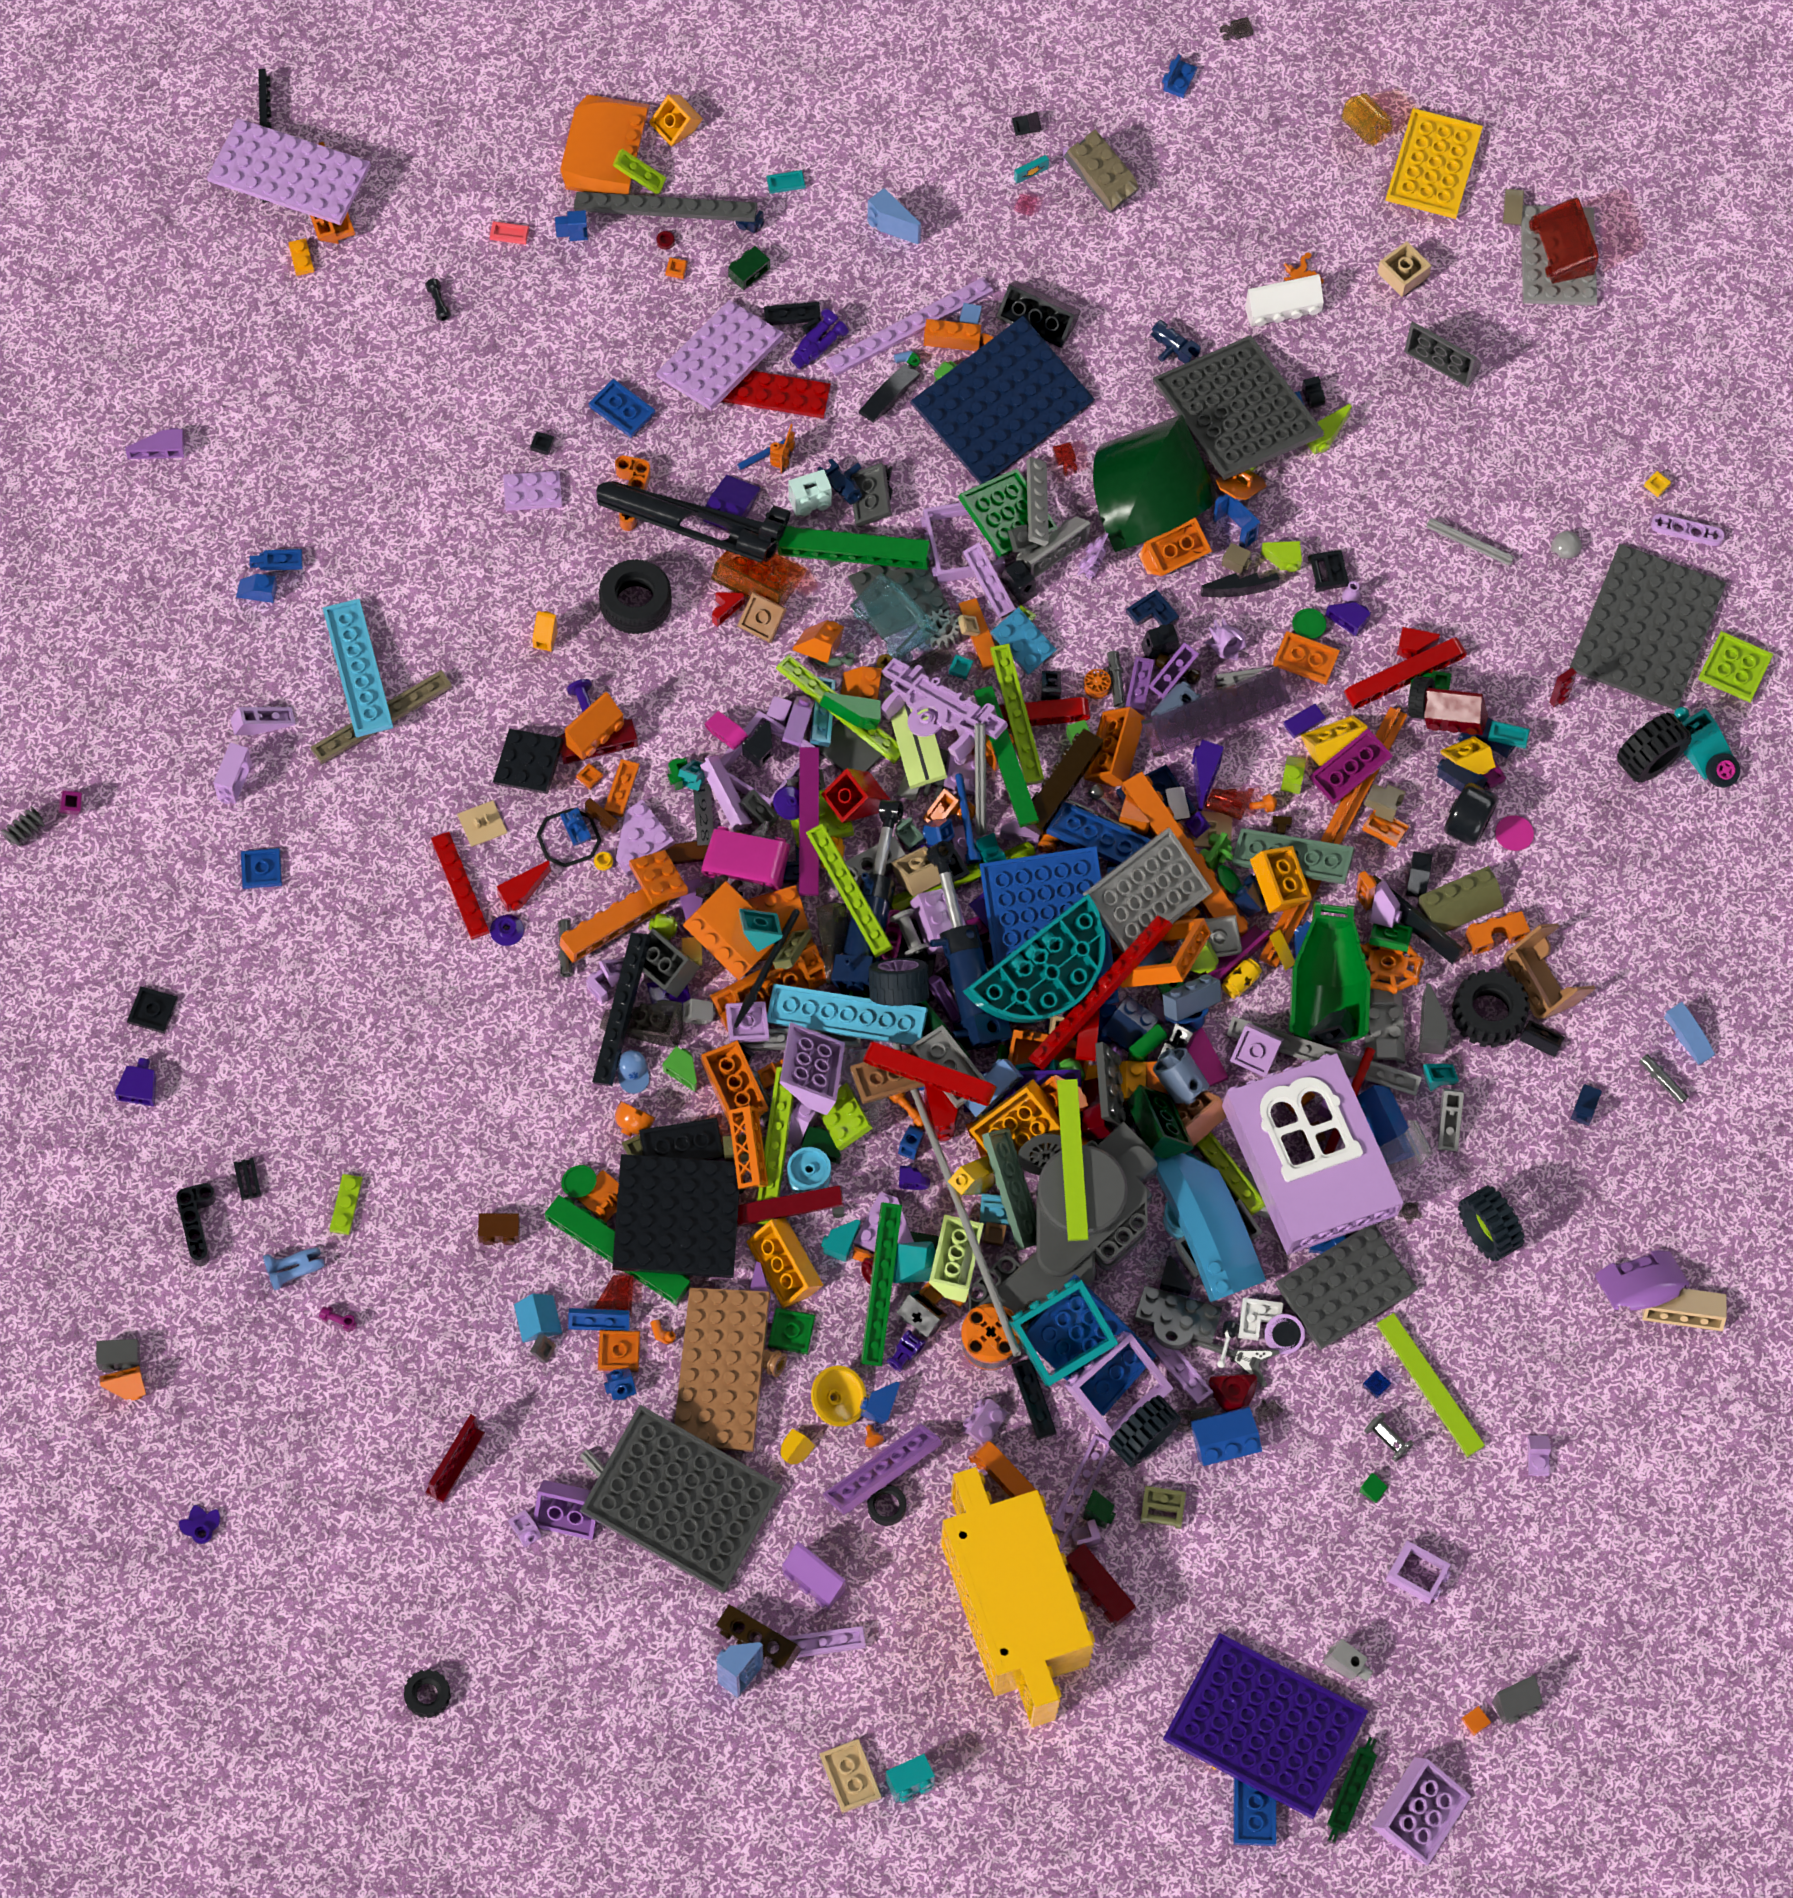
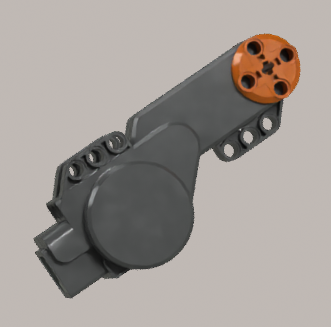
[961,1122,1158,1371]

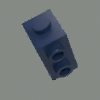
[1570,1084,1602,1126]

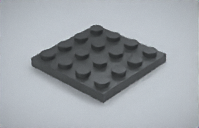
[848,565,950,640]

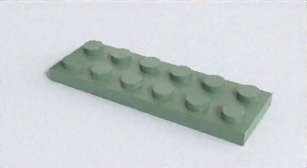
[1232,828,1355,885]
[982,1128,1036,1251]

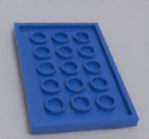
[1024,1274,1157,1416]

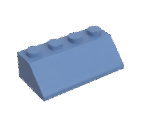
[716,1642,763,1698]

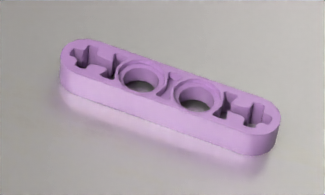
[1651,514,1724,546]

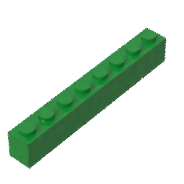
[777,526,931,570]
[544,1195,691,1306]

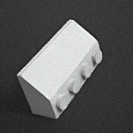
[1245,274,1324,327]

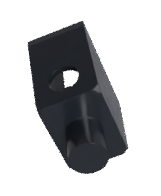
[1000,560,1037,605]
[1141,624,1180,659]

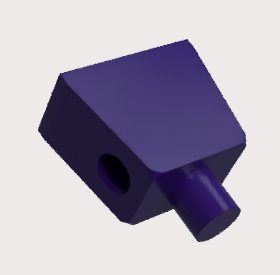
[115,1058,156,1107]

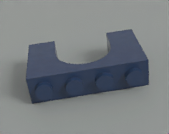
[1437,717,1515,791]

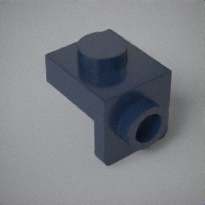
[735,210,765,234]

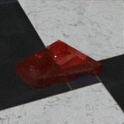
[1205,788,1254,820]
[593,1275,634,1316]

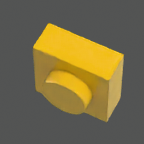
[1644,471,1671,497]

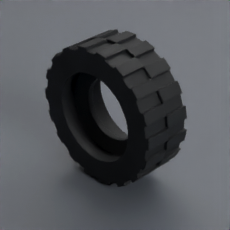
[1408,676,1436,719]
[403,1669,451,1718]

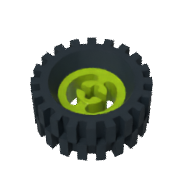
[1458,1185,1525,1262]
[1108,1395,1182,1468]

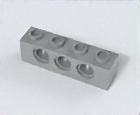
[826,836,906,897]

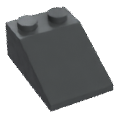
[1419,983,1451,1055]

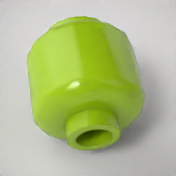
[648,913,678,940]

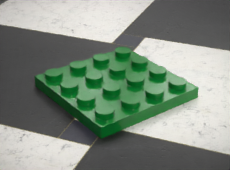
[958,468,1058,558]

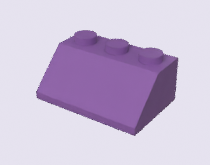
[533,1480,597,1540]
[782,1541,846,1610]

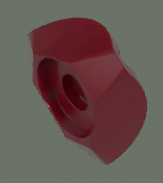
[1209,1374,1258,1412]

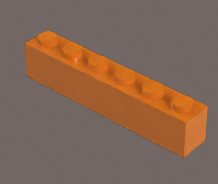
[559,888,670,963]

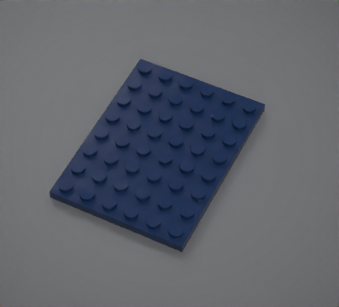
[910,316,1095,484]

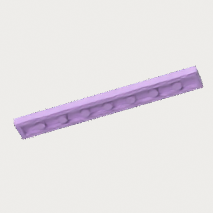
[1052,1434,1111,1552]

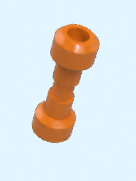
[889,1092,925,1129]

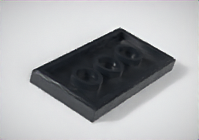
[639,1118,724,1160]

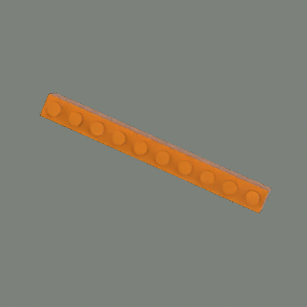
[1122,771,1248,938]

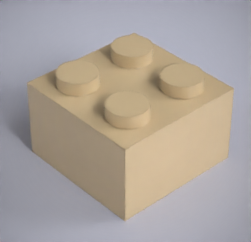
[1377,241,1432,297]
[891,846,941,896]

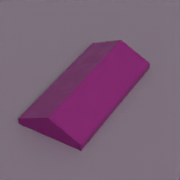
[1309,728,1393,806]

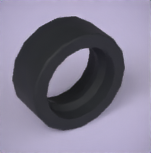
[867,1484,907,1526]

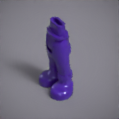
[790,308,849,370]

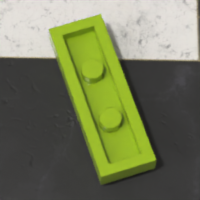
[612,149,666,194]
[329,1174,363,1235]

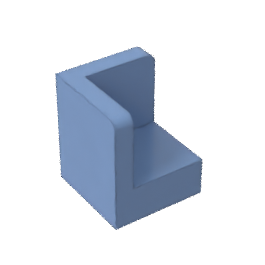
[959,303,982,324]

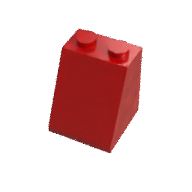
[821,768,890,823]
[924,1085,960,1142]

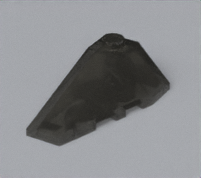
[816,903,849,985]
[599,1000,684,1048]

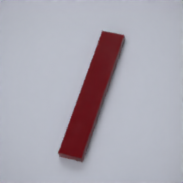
[737,1185,844,1227]

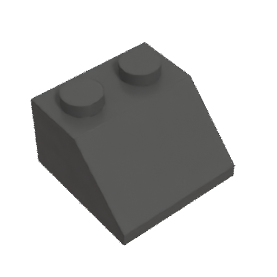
[1492,1675,1543,1725]

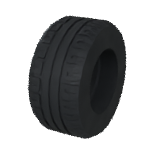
[599,559,672,634]

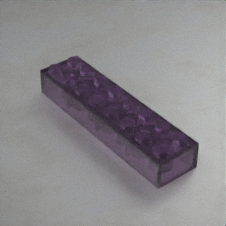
[1141,666,1291,757]

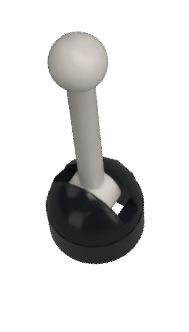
[1217,1321,1239,1368]

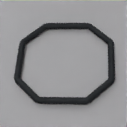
[537,808,601,867]

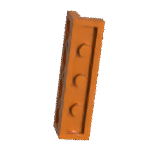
[728,1106,768,1189]

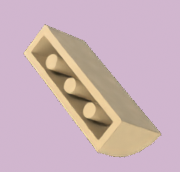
[1642,1288,1727,1331]

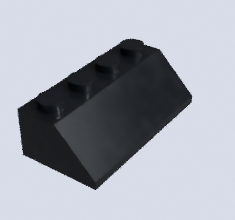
[996,280,1081,348]

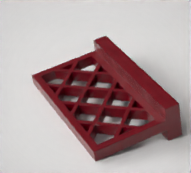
[425,1414,485,1504]

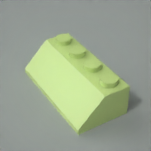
[929,1214,984,1303]

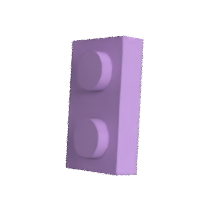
[960,1399,1008,1444]

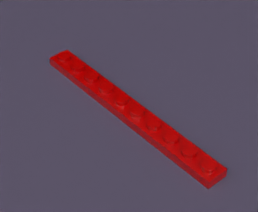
[1028,915,1173,1070]

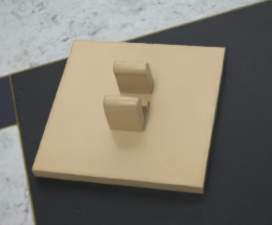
[457,800,507,847]
[1192,811,1233,848]

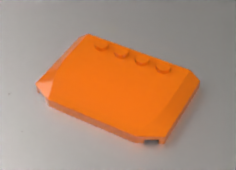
[560,94,650,195]

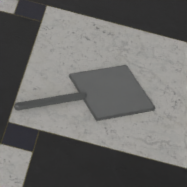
[1067,799,1132,831]

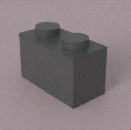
[96,1339,140,1373]

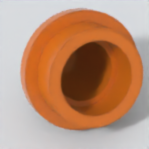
[957,802,976,821]

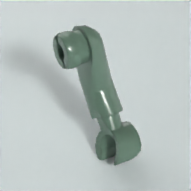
[812,652,855,669]

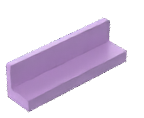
[700,756,753,832]

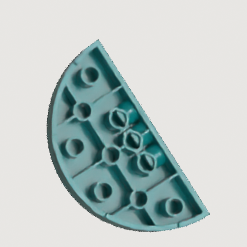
[962,894,1105,1023]

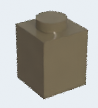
[1221,542,1252,575]

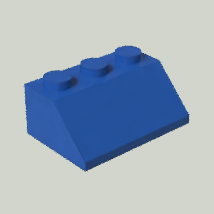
[1190,1407,1262,1466]

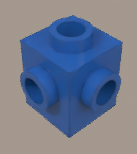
[604,1368,637,1401]

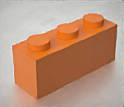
[924,319,981,351]

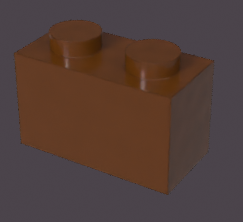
[478,1213,520,1245]

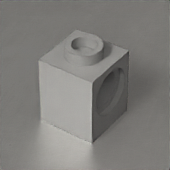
[683,998,715,1025]

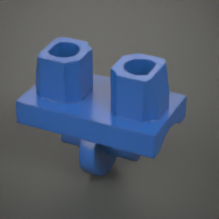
[560,808,591,846]

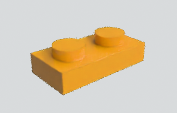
[288,238,314,276]

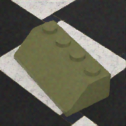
[1417,866,1504,933]

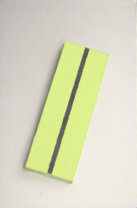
[883,690,947,789]

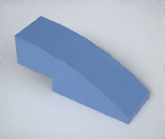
[1664,1002,1715,1065]

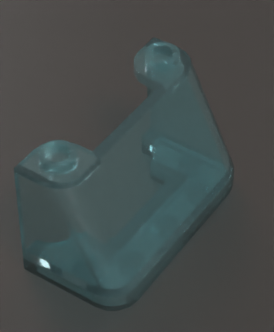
[850,573,940,659]

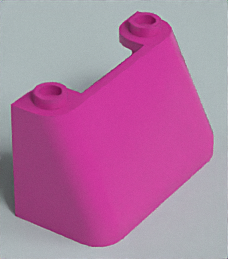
[701,826,790,891]

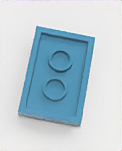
[990,607,1057,675]

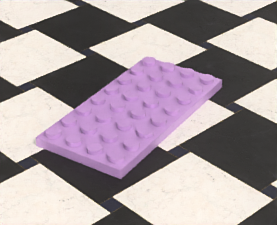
[207,118,371,225]

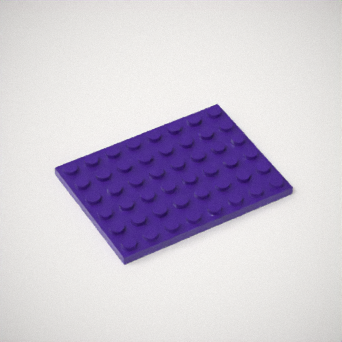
[1163,1633,1368,1819]

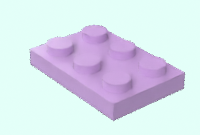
[503,471,562,511]

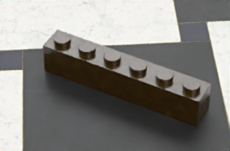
[1025,729,1103,836]

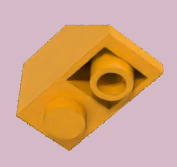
[532,611,558,652]

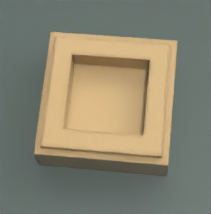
[958,615,980,636]

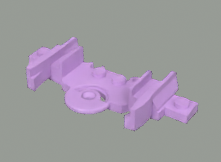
[881,658,1008,761]

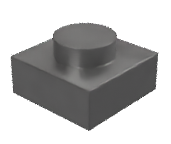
[530,1334,556,1363]

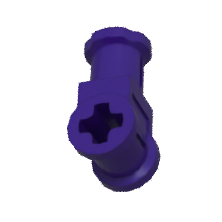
[887,1330,926,1372]

